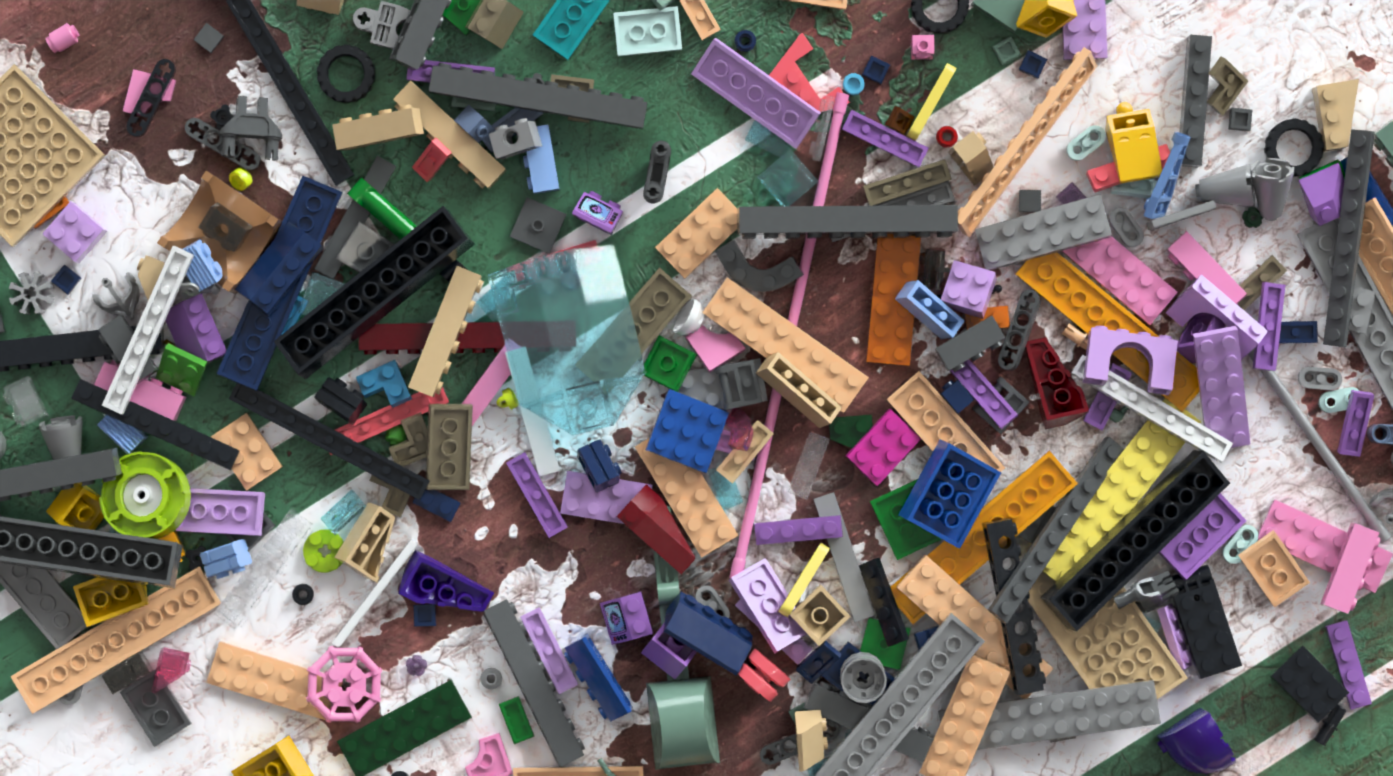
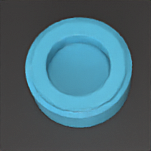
[843,73,864,96]

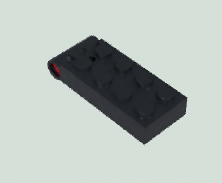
[1171,565,1242,679]

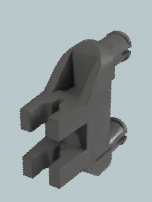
[219,96,282,161]
[643,141,671,204]
[1113,571,1179,613]

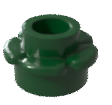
[1242,207,1263,228]

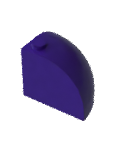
[1157,708,1236,774]

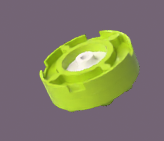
[99,452,191,539]

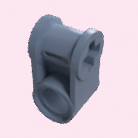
[1367,424,1393,446]

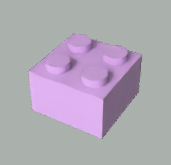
[43,201,107,264]
[941,260,997,319]

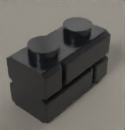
[314,377,367,425]

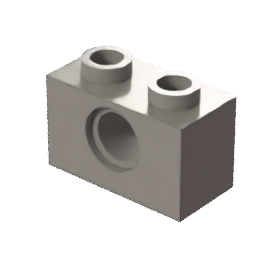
[489,118,542,159]

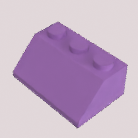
[165,293,227,364]

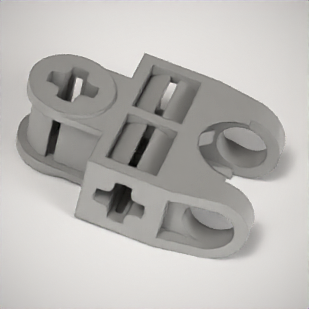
[353,1,410,50]

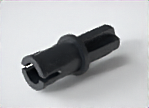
[1314,704,1346,746]

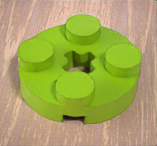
[303,529,344,573]

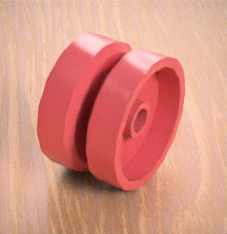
[738,648,791,702]

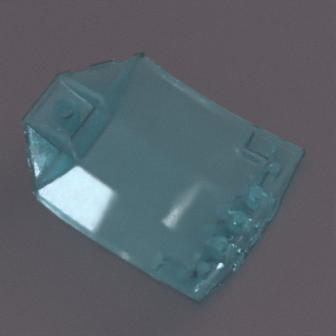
[487,245,645,436]

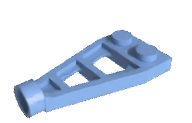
[1143,131,1191,219]

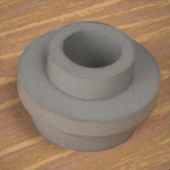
[480,668,502,689]

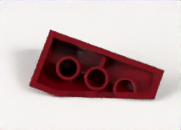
[1025,337,1089,430]
[616,484,696,575]

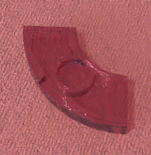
[725,408,753,451]

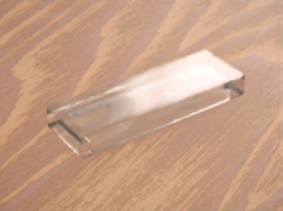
[787,432,830,500]

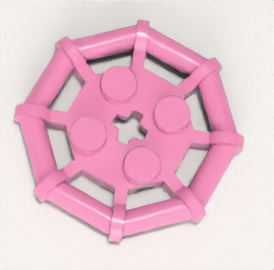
[306,646,382,723]

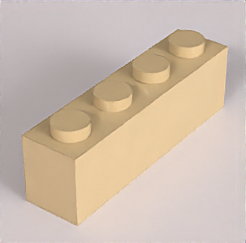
[332,105,424,151]
[756,352,842,428]

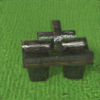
[917,249,951,290]

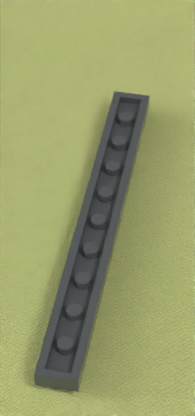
[1323,129,1375,347]
[988,437,1124,623]

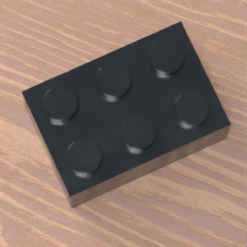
[1270,646,1350,723]

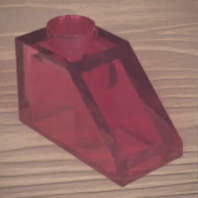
[151,647,191,694]

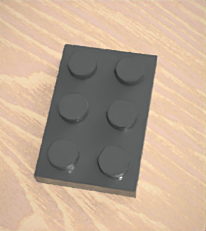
[120,669,192,747]

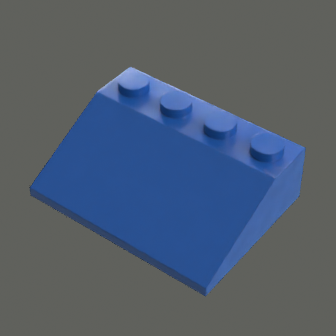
[898,439,1001,549]
[564,633,633,722]

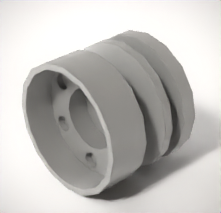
[840,652,887,703]

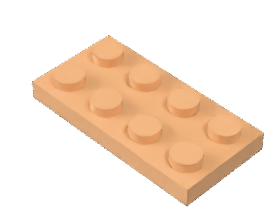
[655,188,737,279]

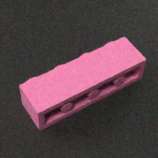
[1167,231,1247,304]
[94,360,187,421]
[1320,523,1380,614]

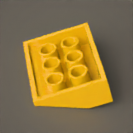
[231,736,314,776]

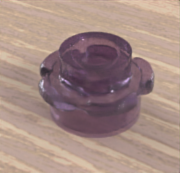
[406,655,427,676]

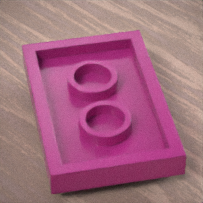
[845,409,921,486]

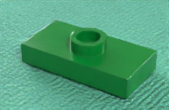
[499,696,535,744]

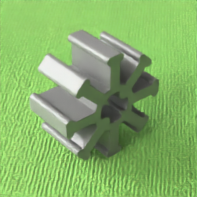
[9,272,55,315]

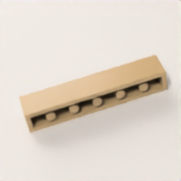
[393,81,507,189]
[408,266,484,397]

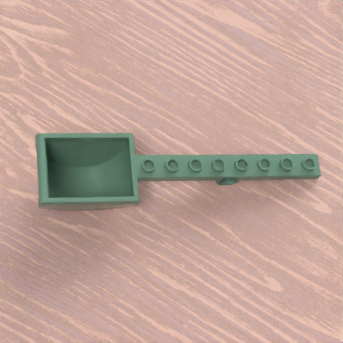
[646,506,720,770]

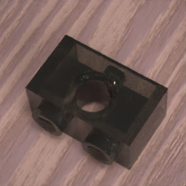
[198,202,253,252]
[102,652,154,695]

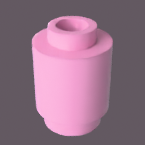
[45,23,80,53]

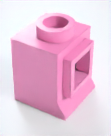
[911,35,934,60]

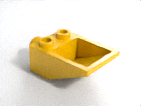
[1105,102,1162,184]

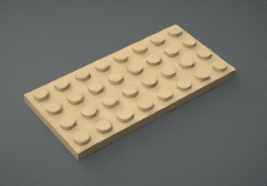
[1027,572,1188,699]

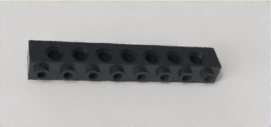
[982,518,1046,695]

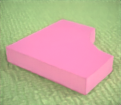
[123,69,176,116]
[685,326,745,373]
[465,732,513,776]

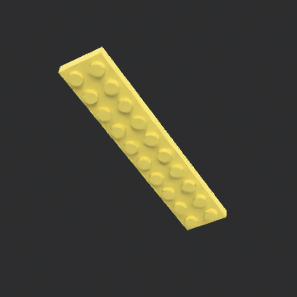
[1042,398,1201,582]

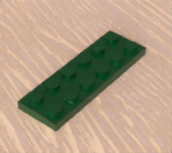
[337,679,472,776]

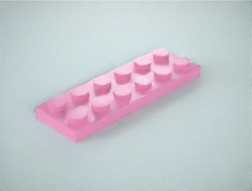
[1061,237,1178,325]
[1258,499,1393,593]

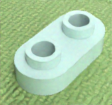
[1066,125,1106,161]
[1318,387,1359,413]
[1222,525,1258,564]

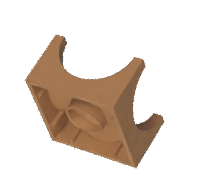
[157,171,282,294]

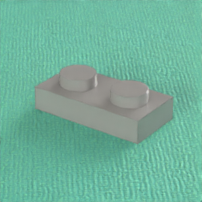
[1349,287,1376,334]

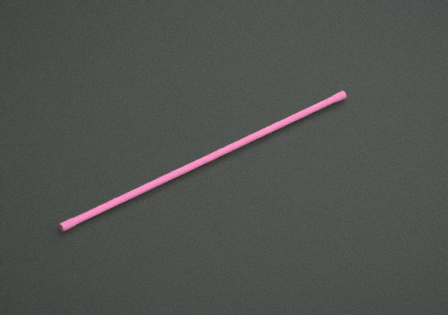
[729,92,849,578]

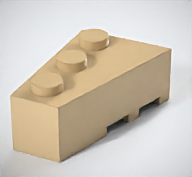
[1312,79,1359,152]
[948,131,994,186]
[334,502,395,583]

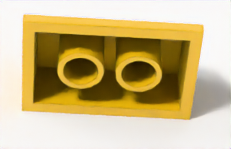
[73,577,149,627]

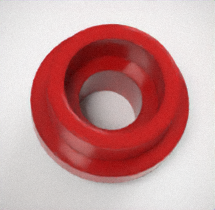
[936,126,958,148]

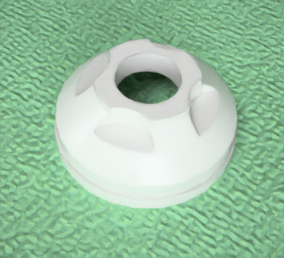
[673,298,704,336]

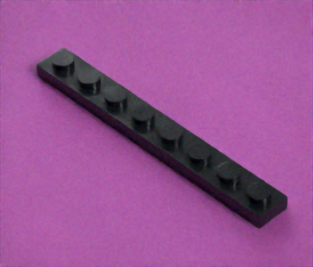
[71,379,240,471]

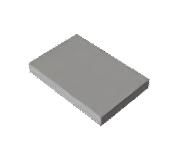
[1146,200,1216,231]

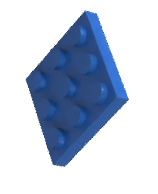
[645,389,729,473]

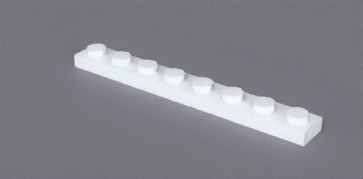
[102,246,194,414]
[1071,354,1233,463]

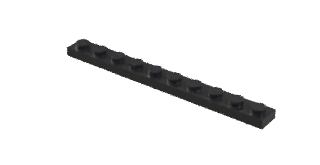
[226,0,355,186]
[229,383,430,500]

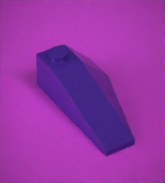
[398,550,494,612]

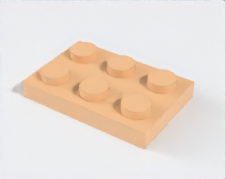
[211,413,283,491]
[1238,530,1310,607]

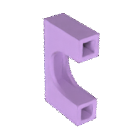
[1166,275,1268,360]
[1083,326,1178,395]

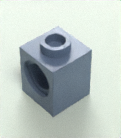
[454,105,493,143]

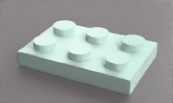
[613,6,682,57]

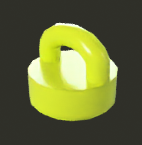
[229,167,253,191]
[496,387,519,410]

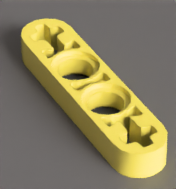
[906,63,957,141]
[778,543,830,617]

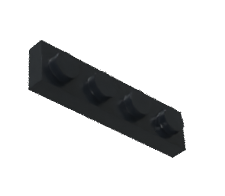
[859,557,909,647]

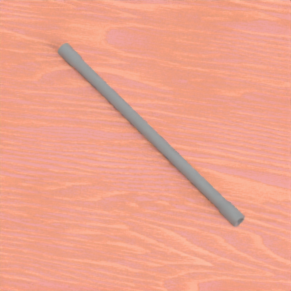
[1248,348,1392,543]

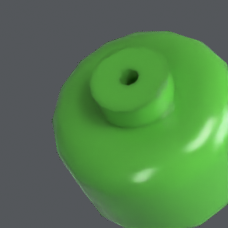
[385,425,407,446]

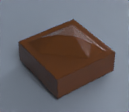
[885,106,915,136]

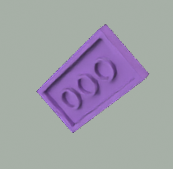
[1159,493,1247,581]

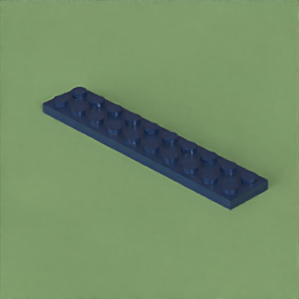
[217,175,343,391]

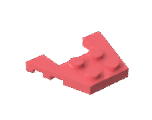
[769,33,850,112]

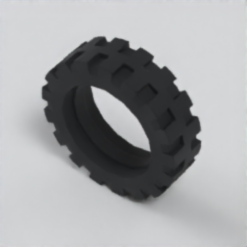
[911,0,969,34]
[317,44,375,103]
[1264,118,1324,177]

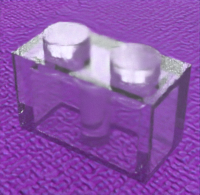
[3,376,49,427]

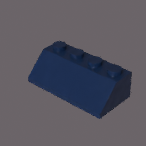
[235,222,323,316]
[664,592,753,675]

